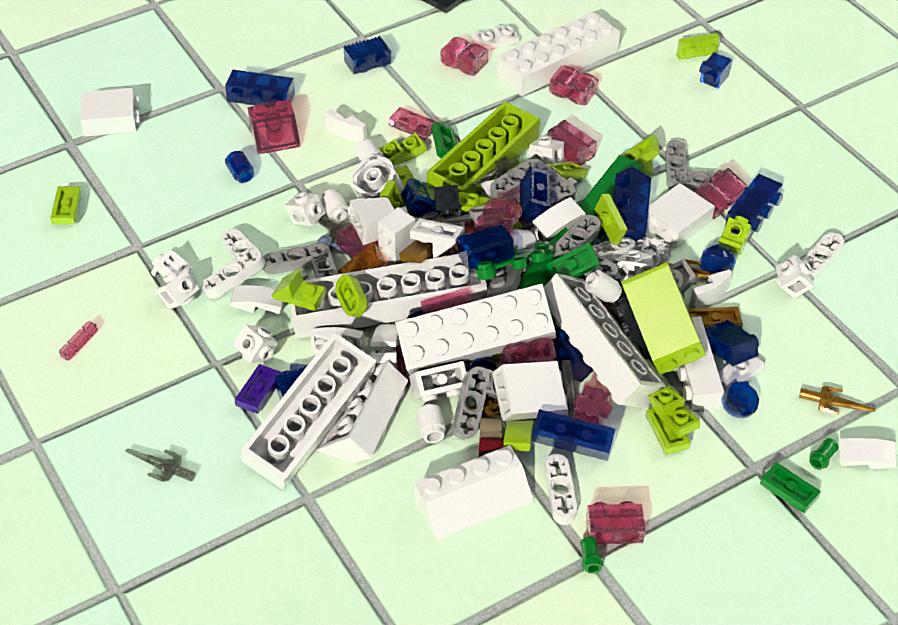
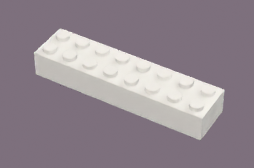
[290,250,488,338]

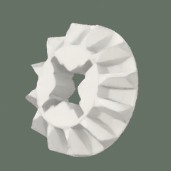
[634,236,671,266]

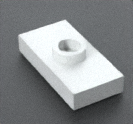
[718,350,765,395]

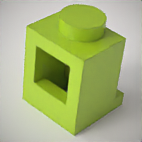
[719,216,752,255]

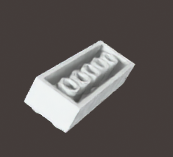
[497,11,620,97]
[543,273,666,407]
[395,284,556,375]
[241,332,376,490]

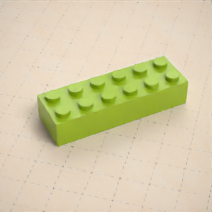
[426,101,540,195]

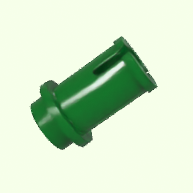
[809,438,839,470]
[580,537,604,574]

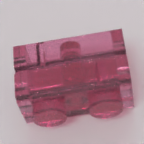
[547,119,597,166]
[586,501,645,544]

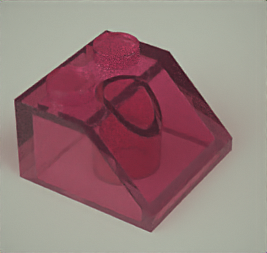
[247,100,301,155]

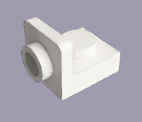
[151,249,192,277]

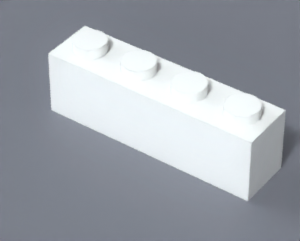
[677,316,724,411]

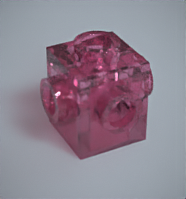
[573,386,613,431]

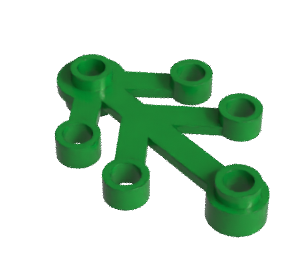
[475,242,555,280]

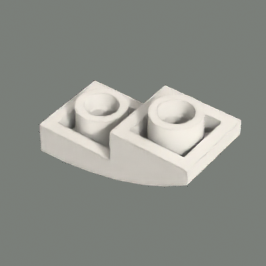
[472,25,519,50]
[325,108,367,143]
[533,197,586,241]
[689,269,732,309]
[230,285,283,314]
[371,323,401,351]
[310,327,364,351]
[839,438,897,469]

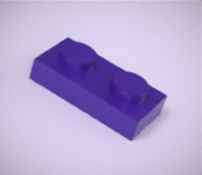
[235,364,282,414]

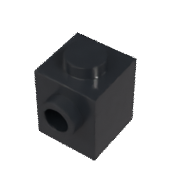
[433,185,460,215]

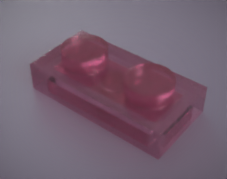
[388,107,435,140]
[420,288,472,315]

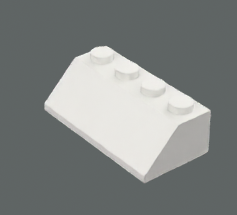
[317,361,408,463]
[414,445,533,542]

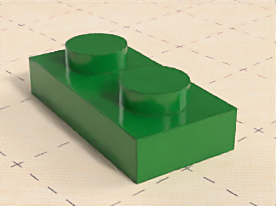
[431,121,457,158]
[546,242,601,278]
[760,462,821,514]

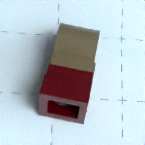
[478,418,503,457]

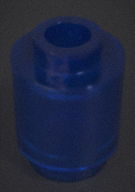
[225,151,254,183]

